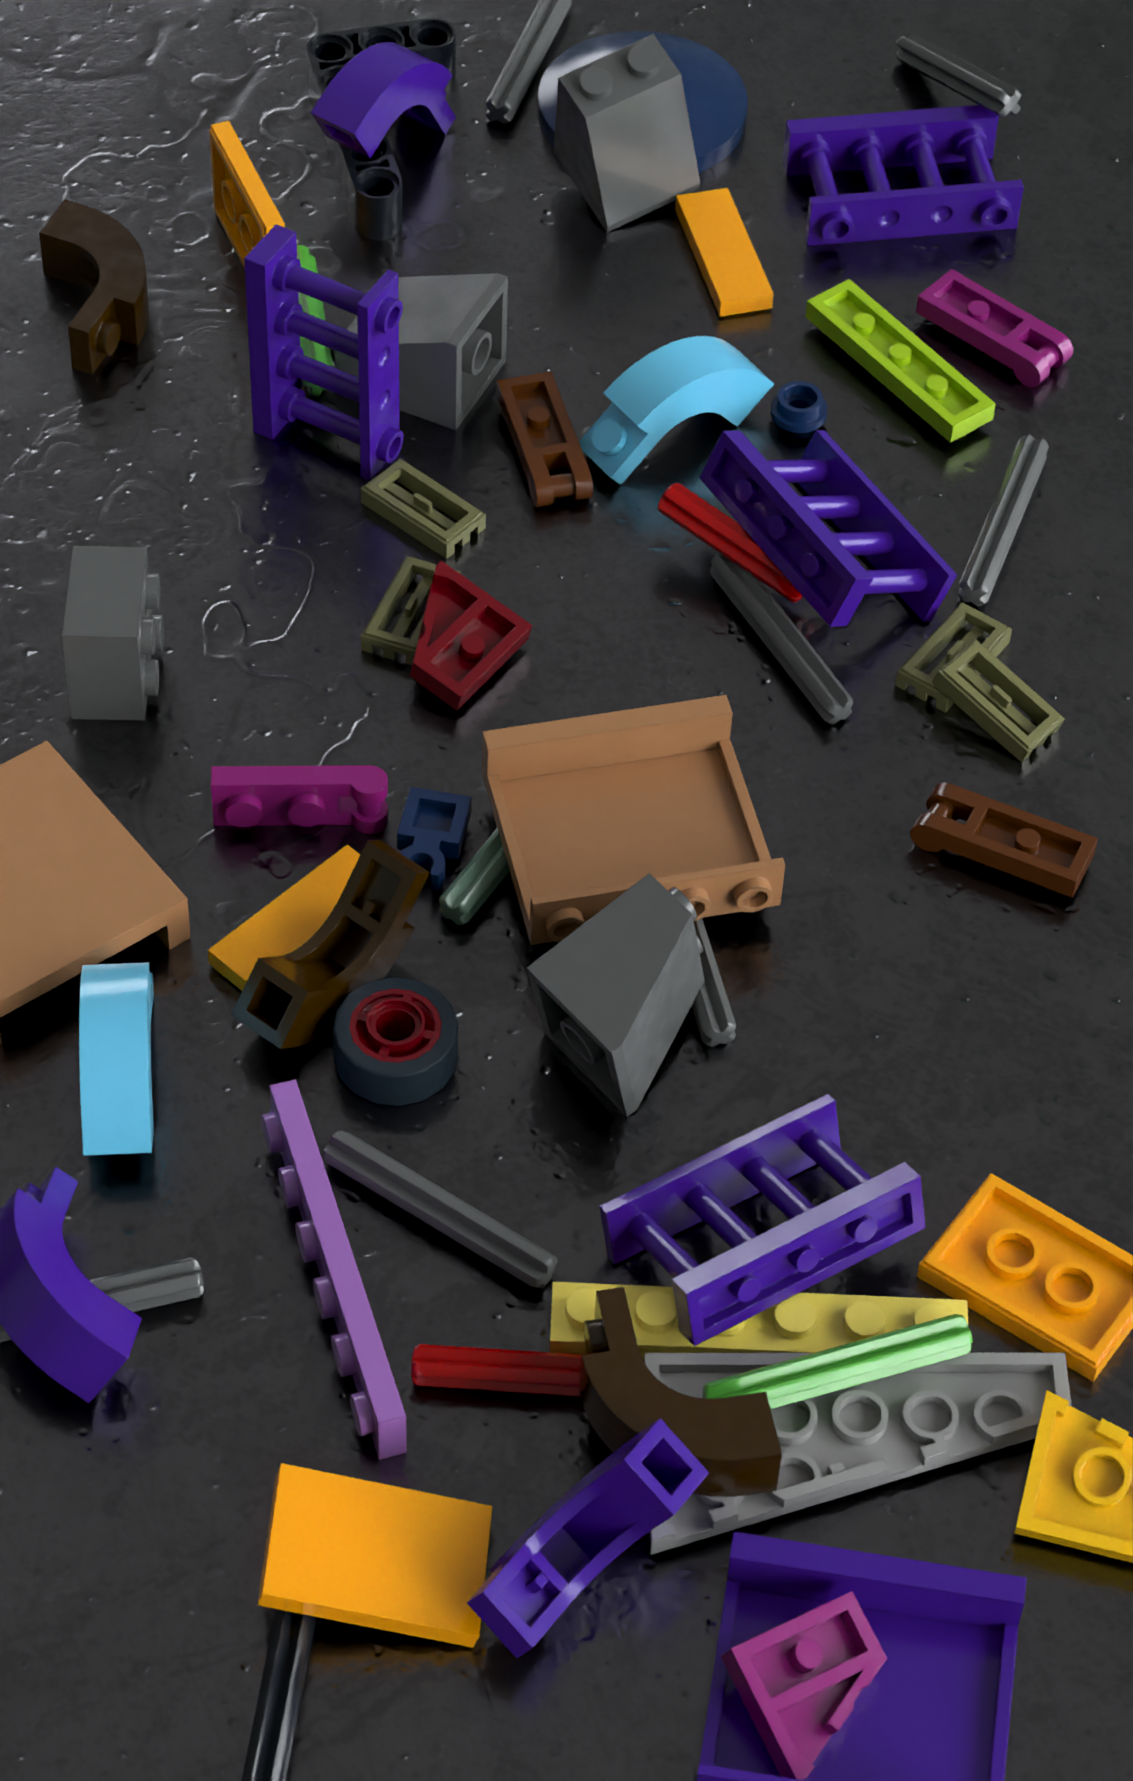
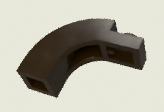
[39,199,149,374]
[231,840,430,1049]
[579,1287,782,1497]

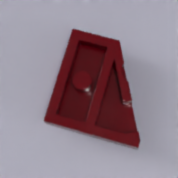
[409,560,533,710]

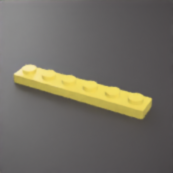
[550,1282,968,1360]

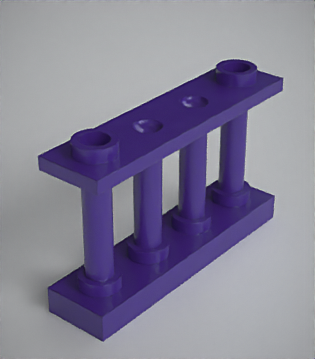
[782,105,1024,246]
[244,224,404,481]
[699,430,957,627]
[599,1094,926,1346]

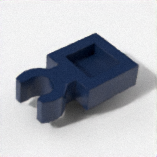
[397,787,472,892]

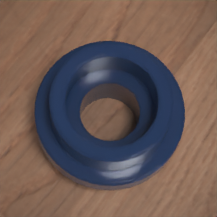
[770,381,828,433]

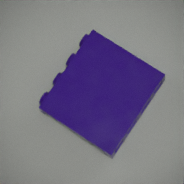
[697,1532,1027,1781]

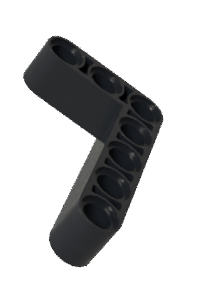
[307,18,456,240]

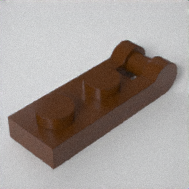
[496,371,593,507]
[910,783,1098,898]

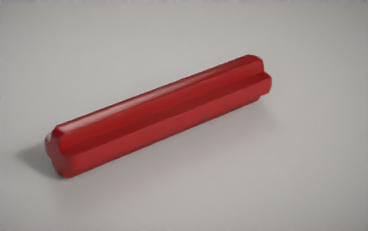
[657,483,803,603]
[411,1344,583,1396]

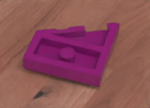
[720,1591,887,1780]

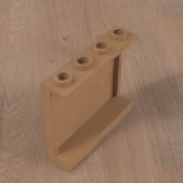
[481,695,785,945]
[0,741,191,1044]

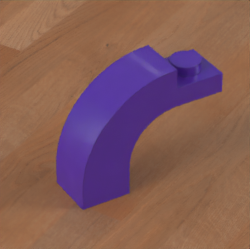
[311,42,456,158]
[0,1167,142,1403]
[467,1418,709,1658]

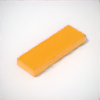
[675,188,774,316]
[208,844,360,991]

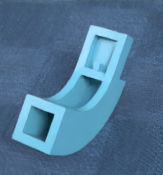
[579,336,774,485]
[79,962,154,1156]

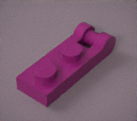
[916,269,1073,388]
[211,765,389,834]

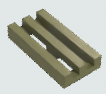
[361,459,486,559]
[361,556,461,665]
[895,602,1012,713]
[932,639,1065,763]

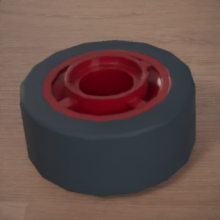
[333,977,458,1106]

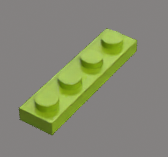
[805,279,996,443]

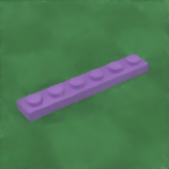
[261,1079,407,1460]

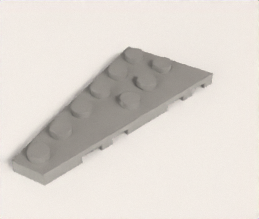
[644,1353,1072,1555]

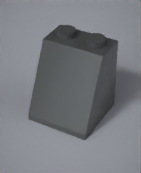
[554,34,700,233]
[331,273,508,430]
[527,873,705,1117]

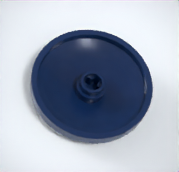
[538,31,748,173]

